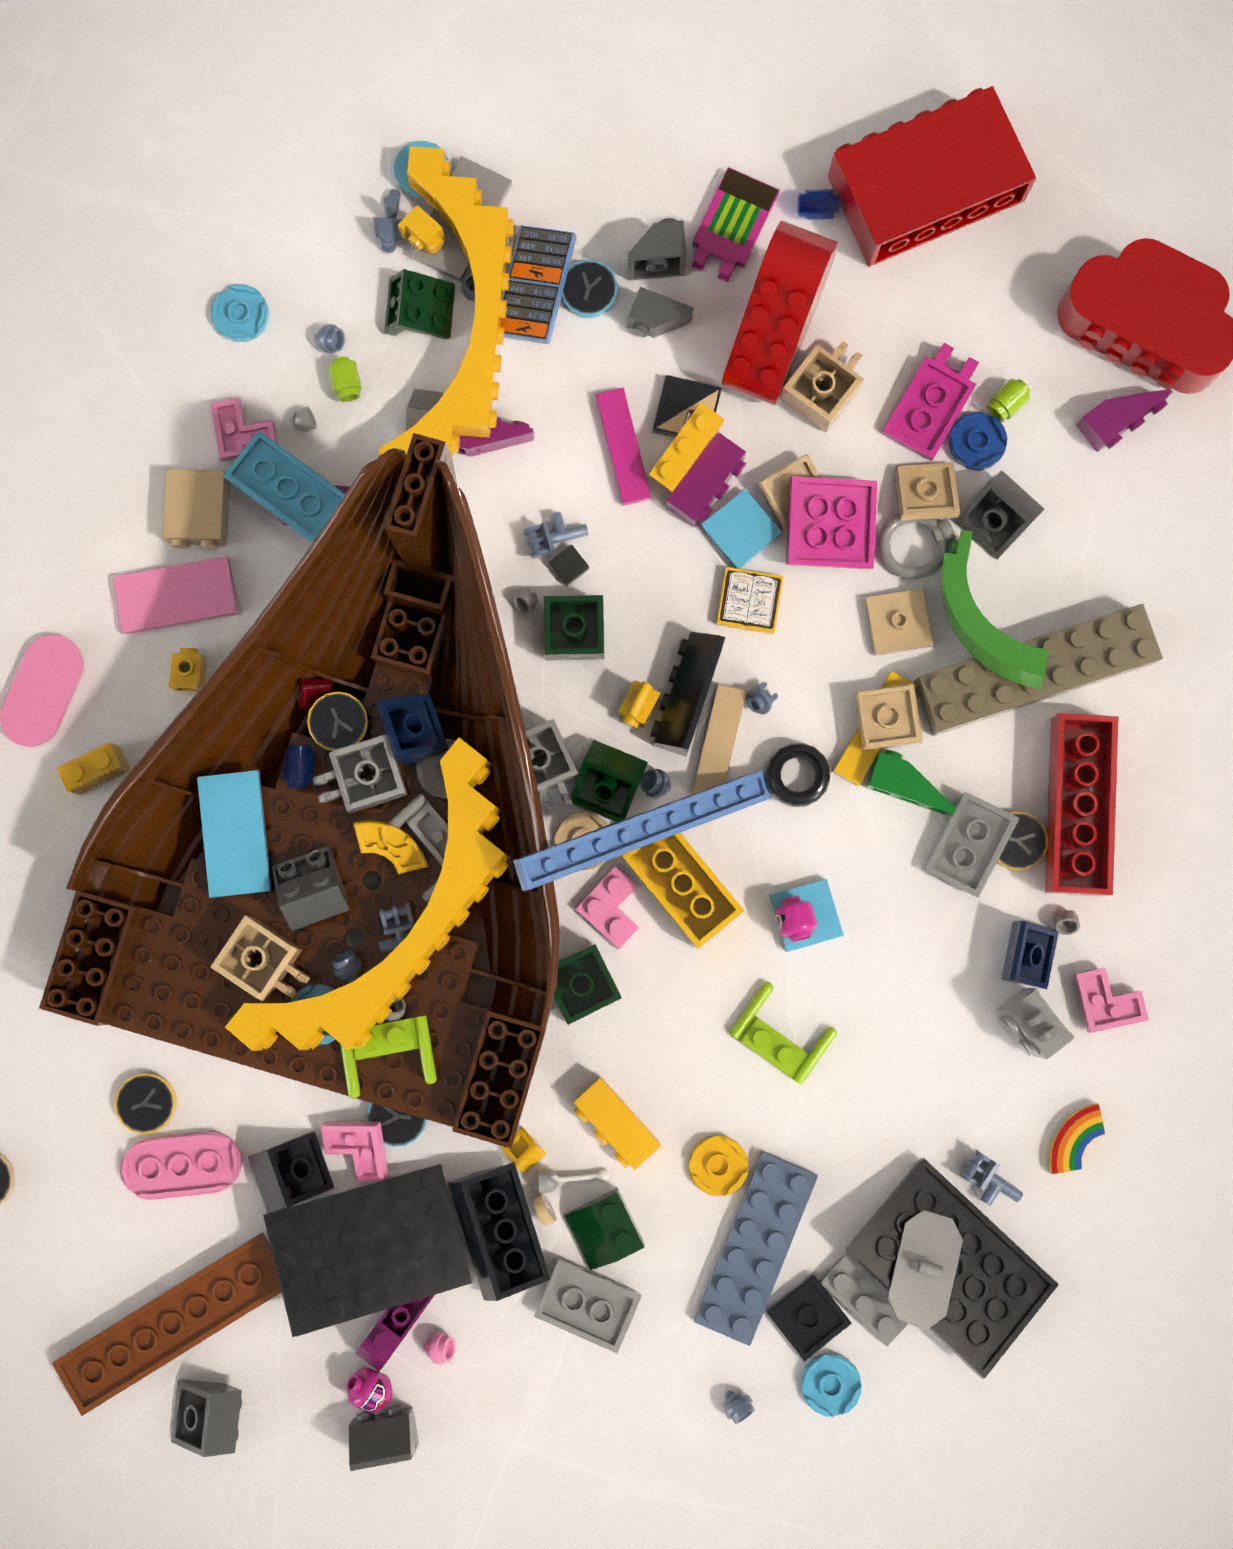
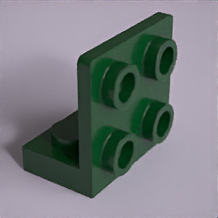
[384,269,455,339]

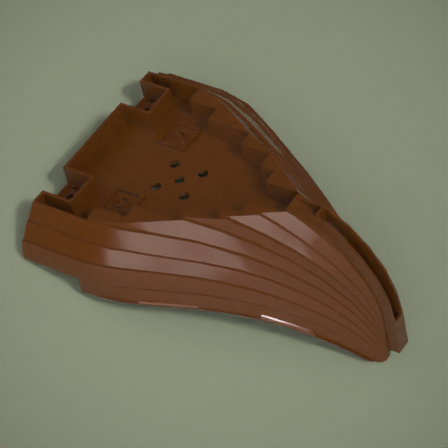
[39,433,560,1149]

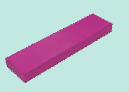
[596,387,651,506]

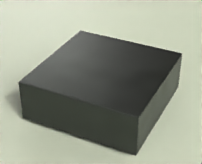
[549,545,590,586]

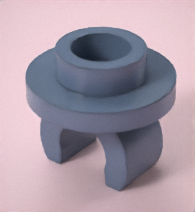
[746,682,778,714]

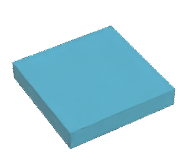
[700,489,783,569]
[769,879,844,952]

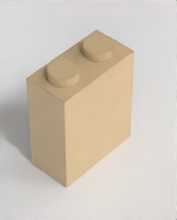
[162,469,230,550]

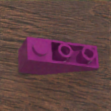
[1076,389,1173,452]
[457,416,535,457]
[355,1295,435,1371]

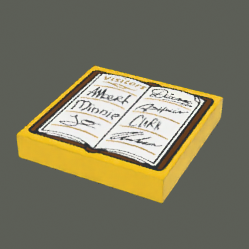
[716,567,784,635]

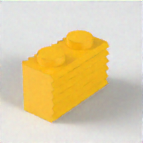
[57,742,130,795]

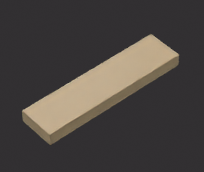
[692,684,747,794]

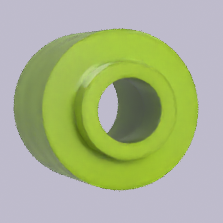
[328,357,362,402]
[987,378,1030,422]

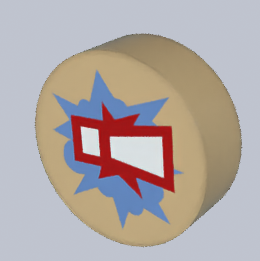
[532,1193,557,1226]

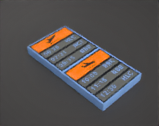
[500,225,577,345]

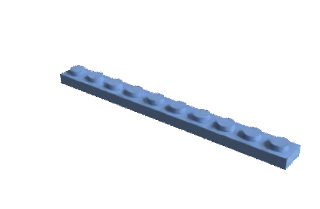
[513,770,771,891]

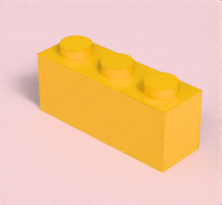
[649,402,725,493]
[573,1076,661,1170]

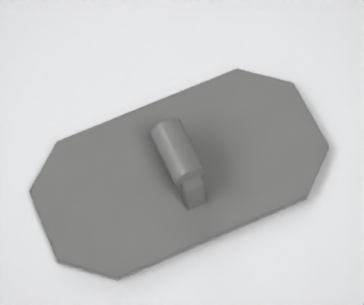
[887,1210,963,1329]

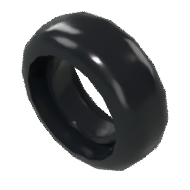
[766,743,830,807]

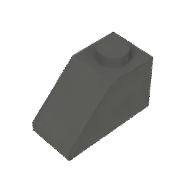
[627,287,694,338]

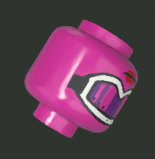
[775,896,817,942]
[346,1367,393,1413]

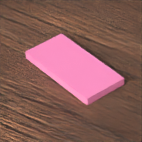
[113,556,238,635]

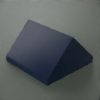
[376,694,449,767]
[1001,921,1059,990]

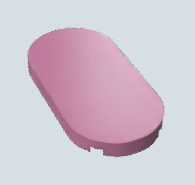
[0,634,84,747]
[121,1132,242,1200]

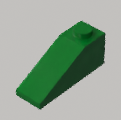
[866,750,956,816]

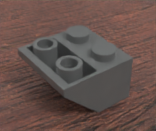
[272,846,350,931]

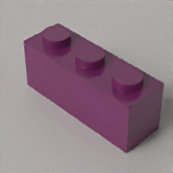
[666,432,747,527]

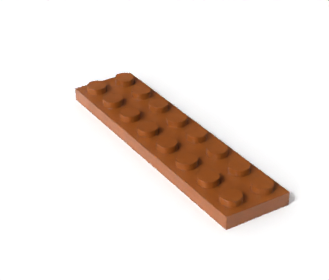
[52,1232,281,1416]

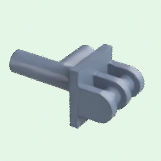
[373,189,404,253]
[523,512,588,559]
[378,902,415,953]
[960,1150,1023,1206]

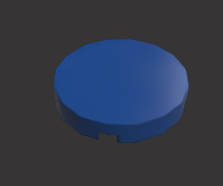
[948,412,1008,471]

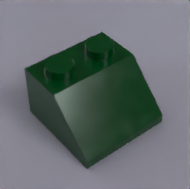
[570,740,648,822]
[564,1188,645,1270]

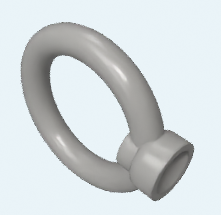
[878,514,956,579]

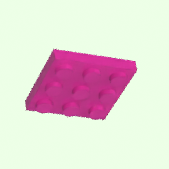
[786,476,877,570]

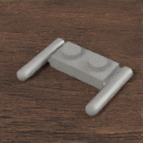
[387,793,448,903]

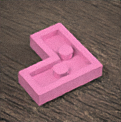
[210,398,278,462]
[576,866,639,949]
[1074,968,1149,1033]
[321,1121,389,1183]

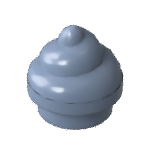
[314,324,345,354]
[641,769,671,798]
[331,951,362,983]
[724,1390,755,1424]

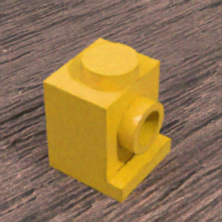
[397,205,445,255]
[168,648,207,692]

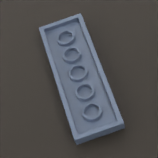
[694,1151,818,1346]

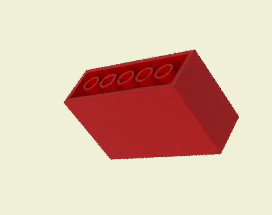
[828,86,1036,267]

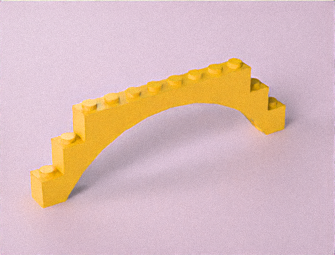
[379,146,514,461]
[225,738,510,1051]

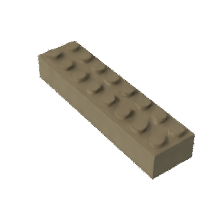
[914,603,1163,736]

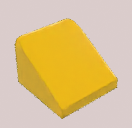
[501,1127,546,1173]

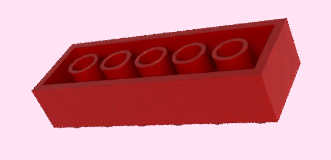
[1045,713,1119,897]

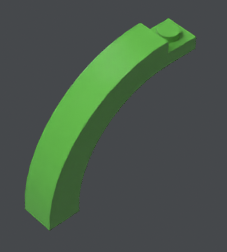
[941,529,1049,690]

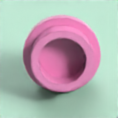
[423,1332,456,1364]

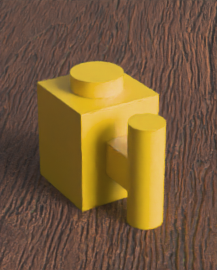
[618,680,661,729]

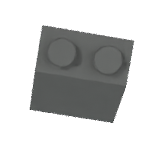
[628,218,687,281]
[955,470,1044,560]
[171,1380,242,1457]
[349,1404,419,1471]

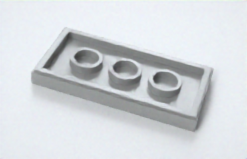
[409,156,512,282]

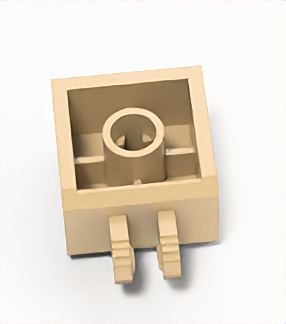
[781,341,864,432]
[211,915,310,1001]

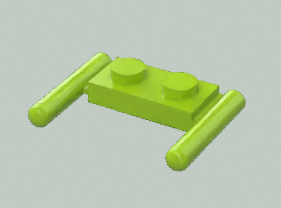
[729,982,837,1085]
[340,1016,437,1099]

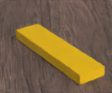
[833,671,917,786]

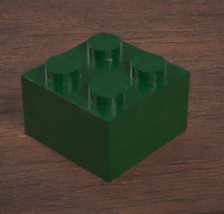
[544,595,605,660]
[554,944,622,1025]

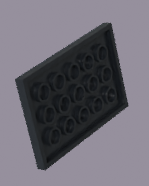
[845,1158,1059,1379]
[263,1164,472,1338]

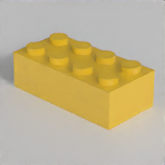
[622,833,745,949]

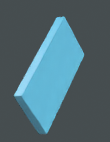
[223,430,345,543]
[197,770,272,898]

